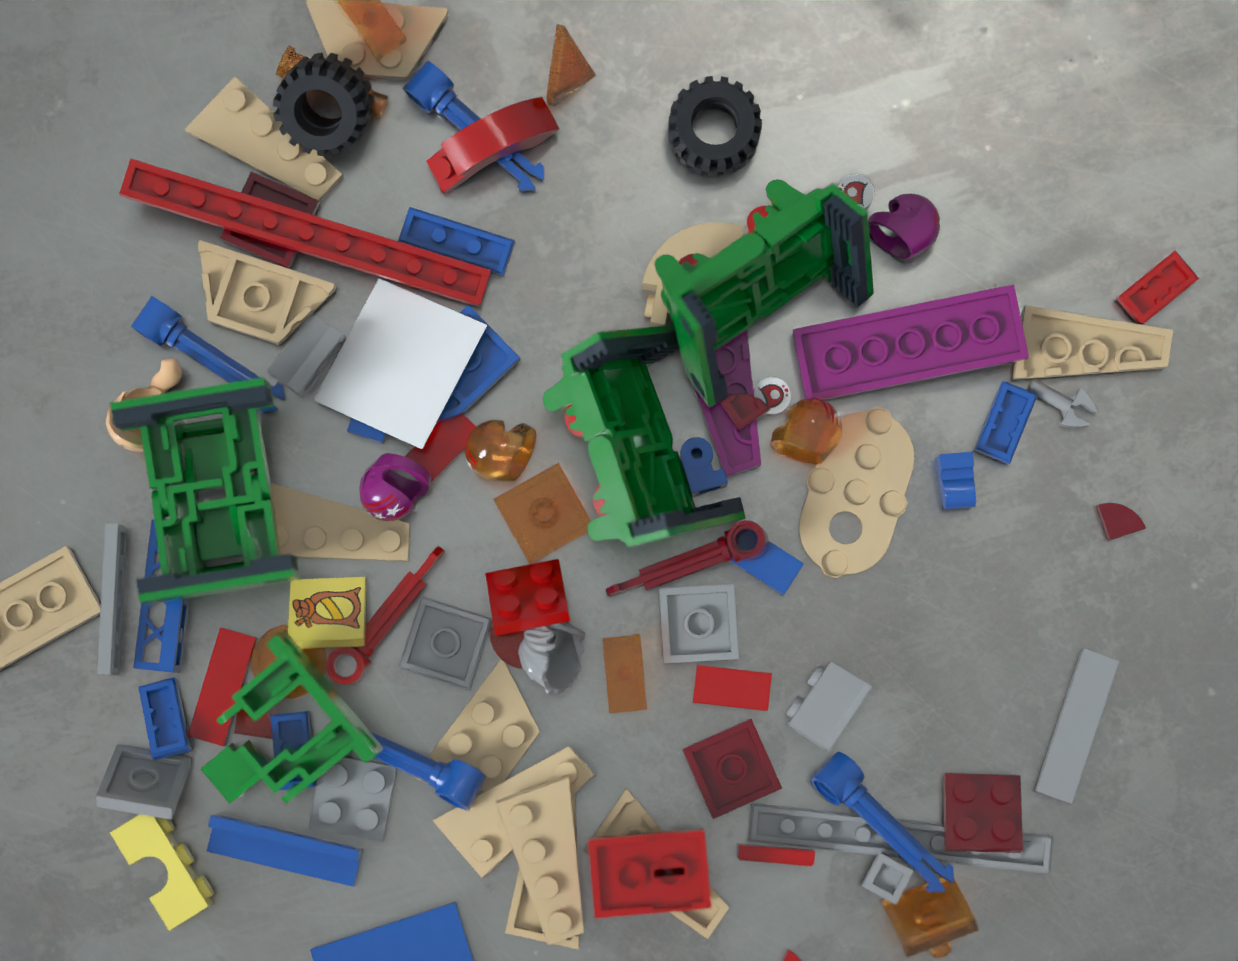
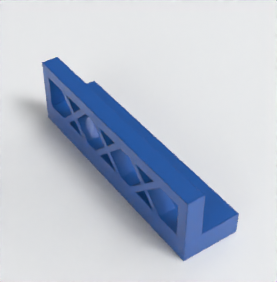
[133,519,197,673]
[206,814,364,887]

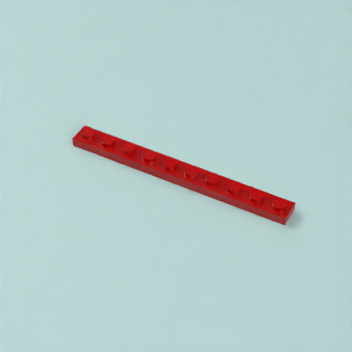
[119,158,491,307]

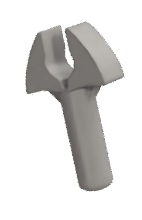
[1028,379,1097,428]

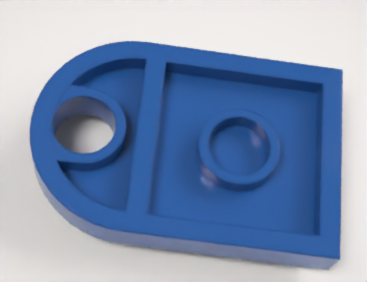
[437,305,521,421]

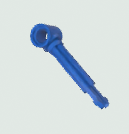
[402,61,544,191]
[130,296,285,413]
[371,732,486,811]
[811,752,954,892]

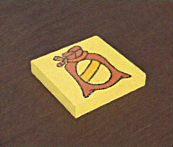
[288,577,367,649]

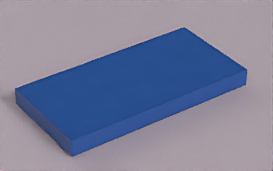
[310,902,474,961]

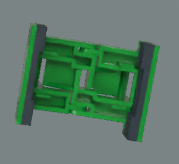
[110,377,301,605]

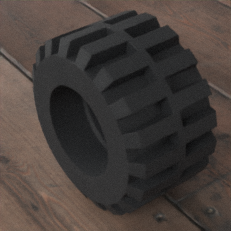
[273,53,374,156]
[668,76,762,177]

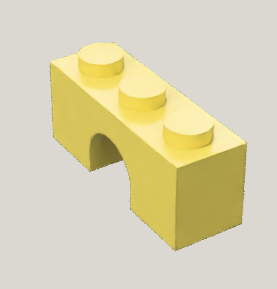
[110,814,214,931]

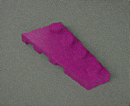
[679,330,761,478]

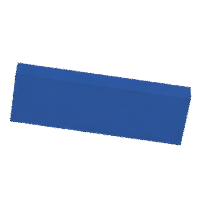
[398,207,515,277]

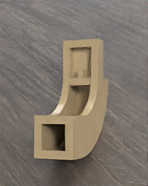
[642,222,744,327]

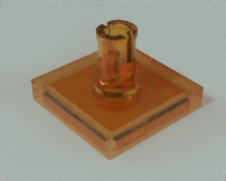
[493,463,591,564]
[881,878,979,958]

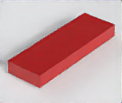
[188,627,258,746]

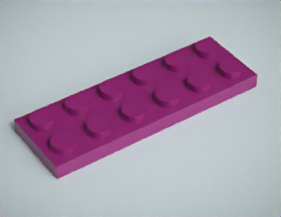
[792,284,1029,403]

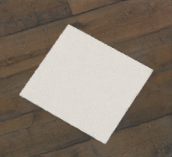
[313,279,487,449]

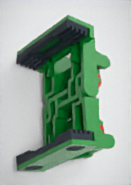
[655,179,874,408]
[543,325,746,547]

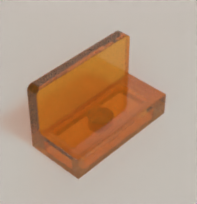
[334,0,407,61]
[603,634,647,713]

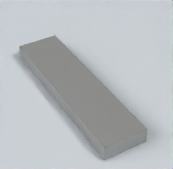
[97,523,127,676]
[1034,648,1119,804]

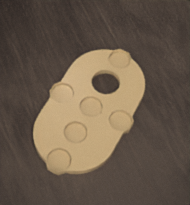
[799,407,914,579]

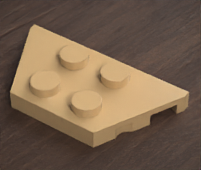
[306,0,448,81]
[198,240,336,345]
[415,659,540,792]

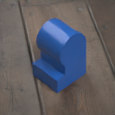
[680,437,728,497]
[935,451,976,510]

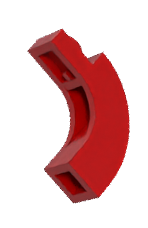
[426,97,560,193]

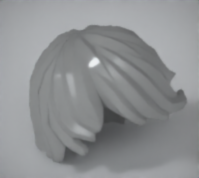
[518,622,586,694]

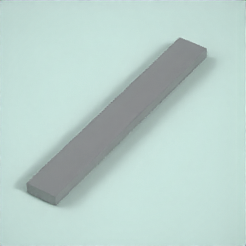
[747,803,1053,874]

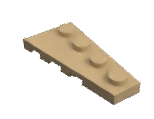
[184,76,344,203]
[583,788,729,939]

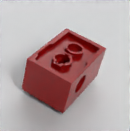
[588,828,711,919]

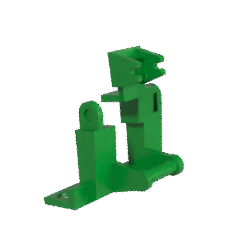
[201,629,383,804]

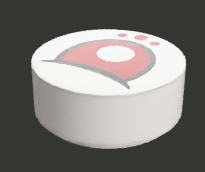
[838,174,874,210]
[754,377,791,416]

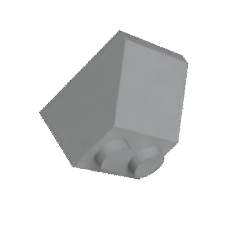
[786,662,872,751]

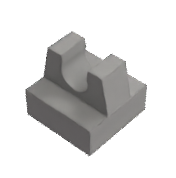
[861,852,914,905]

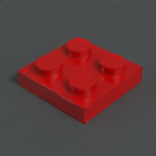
[485,559,570,636]

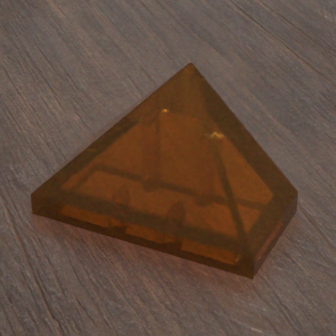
[546,24,596,106]

